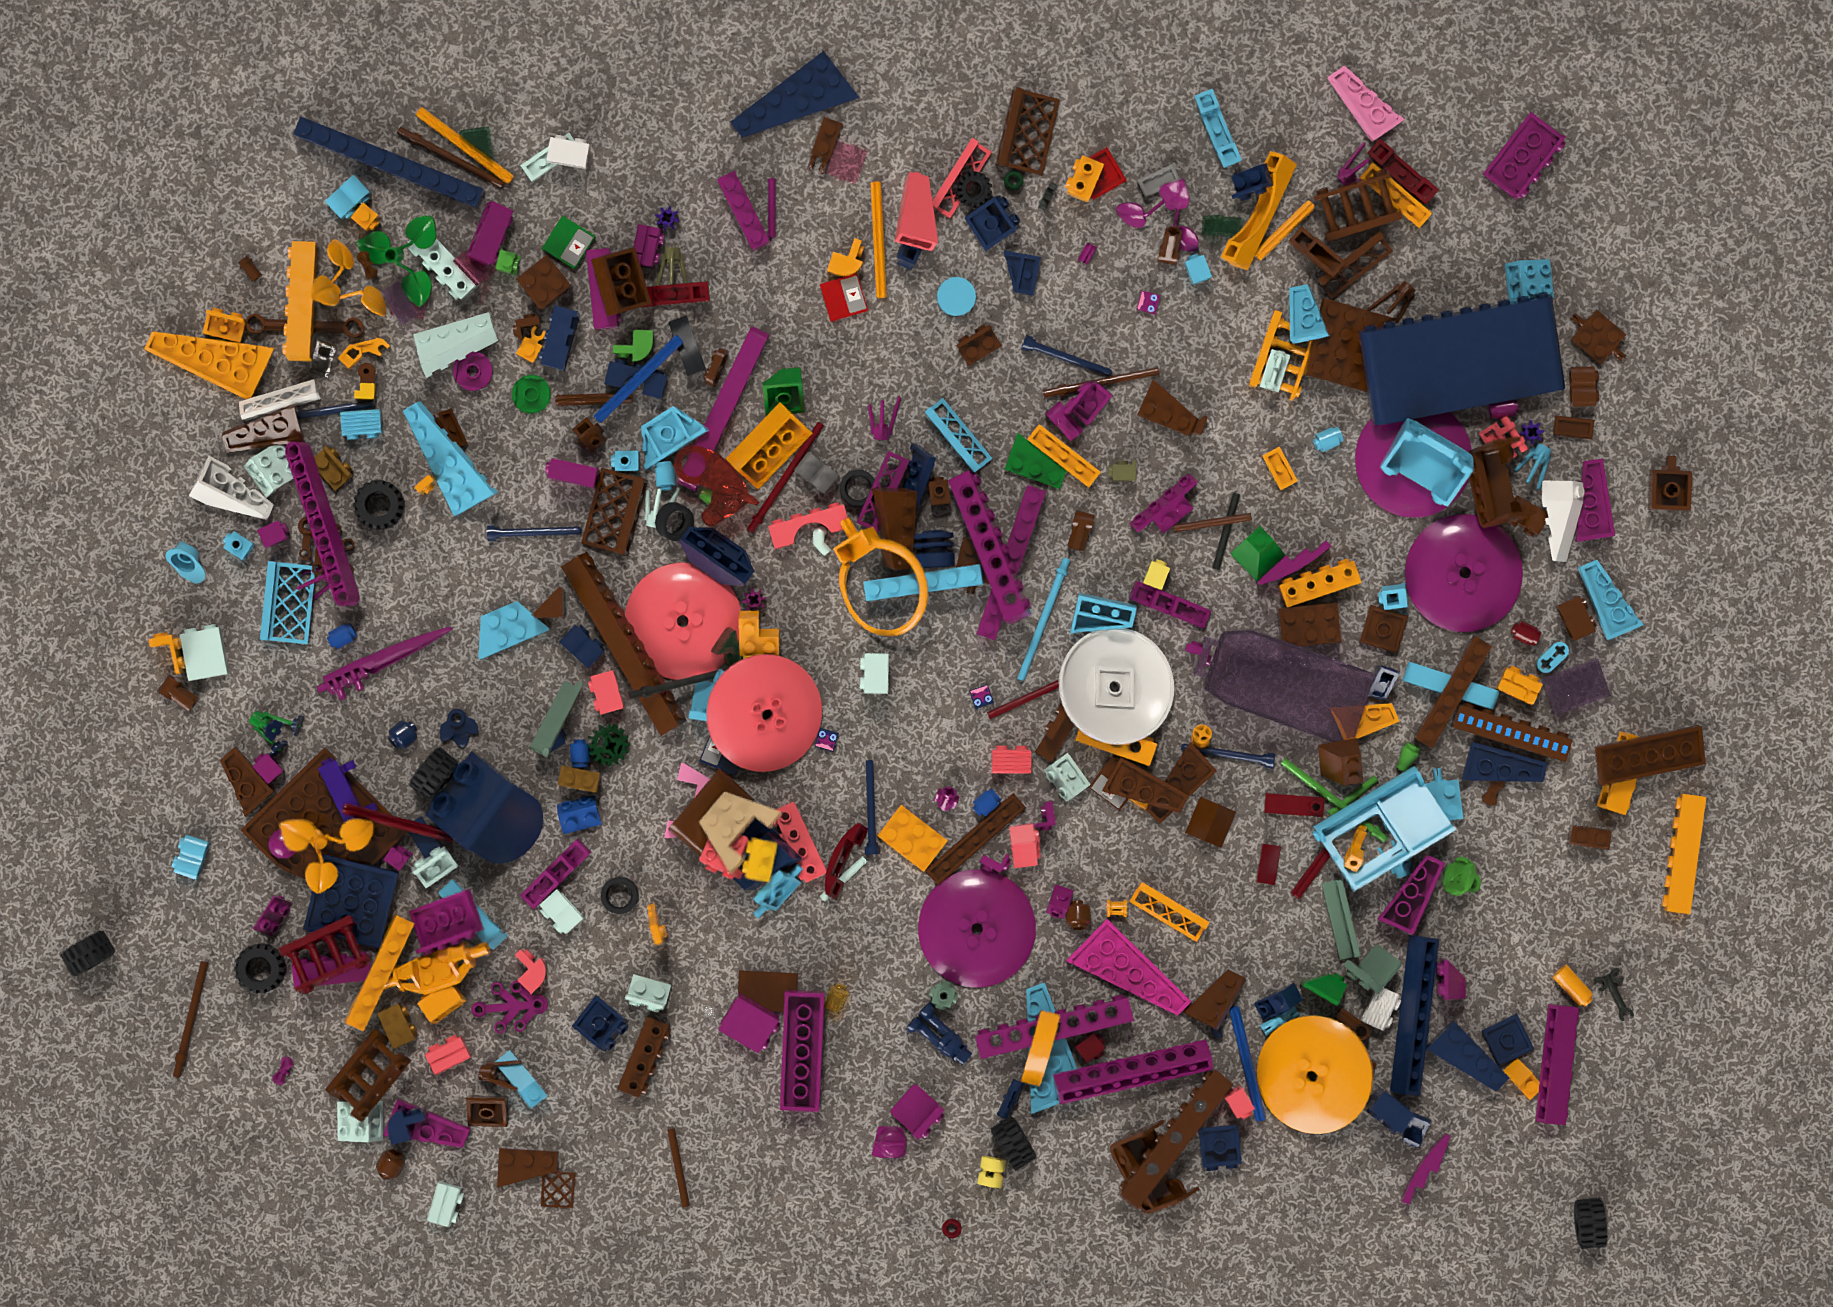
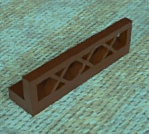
[1317,231,1393,300]

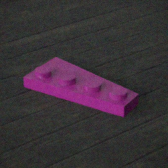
[383,1099,471,1148]

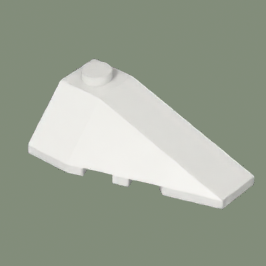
[189,456,274,520]
[1542,481,1584,562]

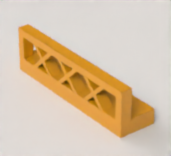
[1129,882,1210,942]

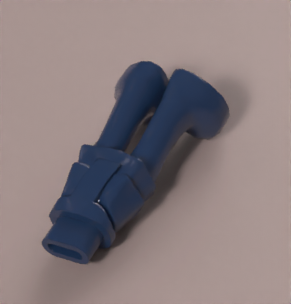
[905,1002,972,1065]

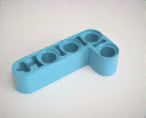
[438,879,508,950]

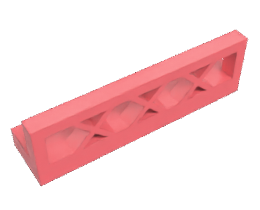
[932,138,992,218]

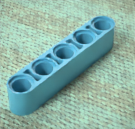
[1402,662,1500,710]

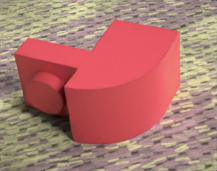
[515,949,547,994]

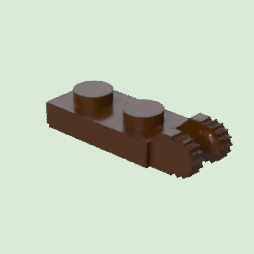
[807,117,843,175]

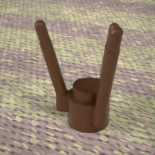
[1367,281,1416,323]
[478,1060,522,1091]

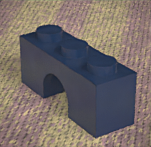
[604,359,668,400]

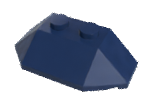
[679,526,754,586]

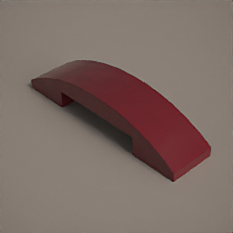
[1367,139,1439,205]
[643,281,710,307]
[825,823,868,900]

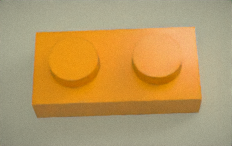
[1262,446,1298,491]

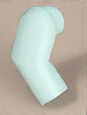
[813,526,831,556]

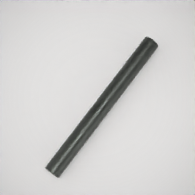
[1212,493,1240,570]

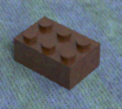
[591,247,651,317]
[1277,603,1341,648]

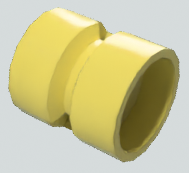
[977,1156,1007,1188]

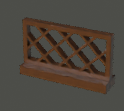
[995,87,1060,176]
[581,468,649,556]

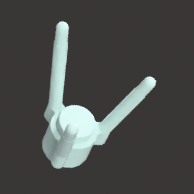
[644,487,680,528]

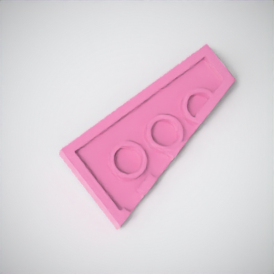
[1327,66,1405,142]

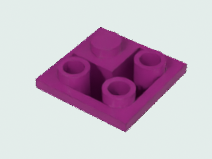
[1436,958,1466,1000]

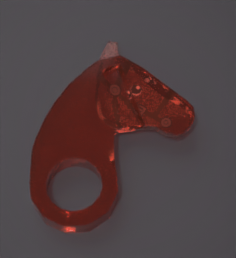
[674,445,759,527]

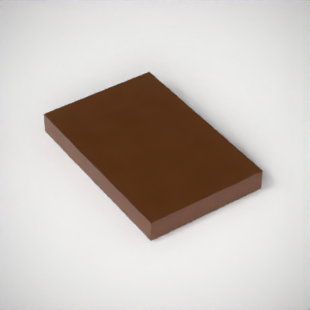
[738,970,798,1012]

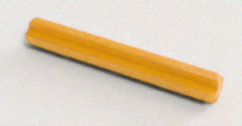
[1255,200,1315,260]

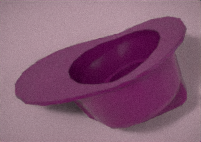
[871,1126,907,1158]

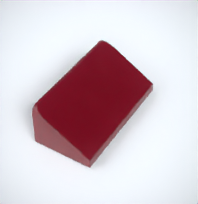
[1255,843,1281,885]

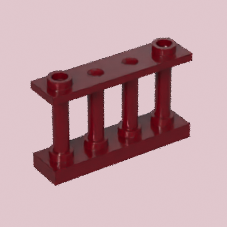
[278,915,372,994]

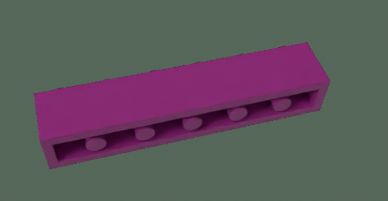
[1535,1004,1579,1125]

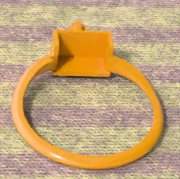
[833,517,928,637]

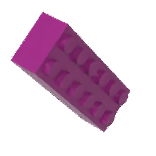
[780,990,825,1112]

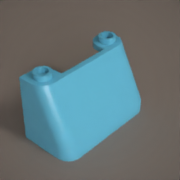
[1380,418,1474,507]

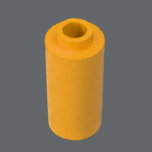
[1552,964,1593,1007]

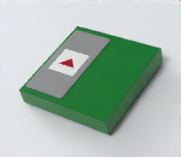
[542,215,596,270]

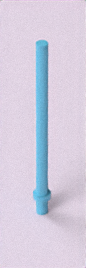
[1017,557,1070,681]

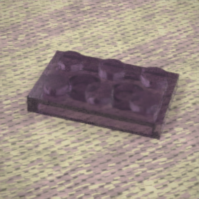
[1541,659,1611,715]

